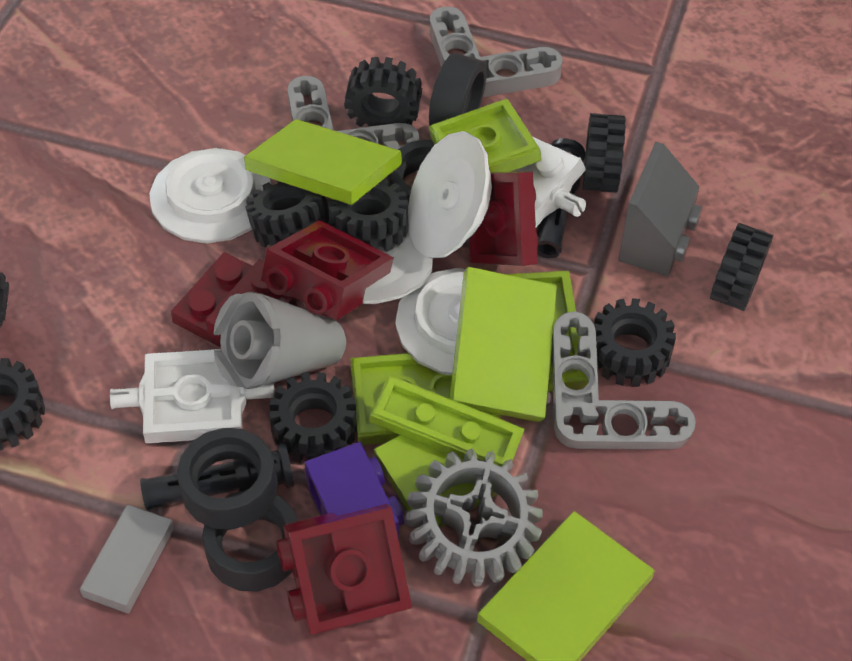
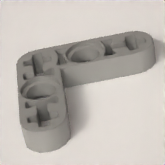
[430,7,563,97]
[288,76,419,150]
[551,312,696,450]

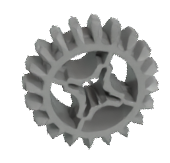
[405,448,543,587]

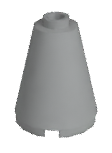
[214,292,347,389]

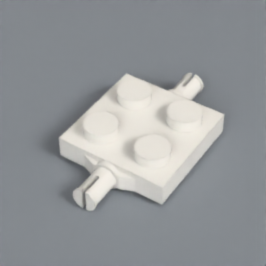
[510,137,586,227]
[110,349,275,443]

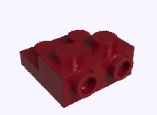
[469,171,538,266]
[261,220,394,320]
[171,252,299,348]
[276,504,412,635]

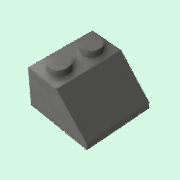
[618,142,703,277]

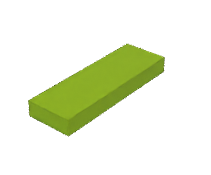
[369,375,525,467]

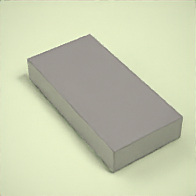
[80,504,174,614]

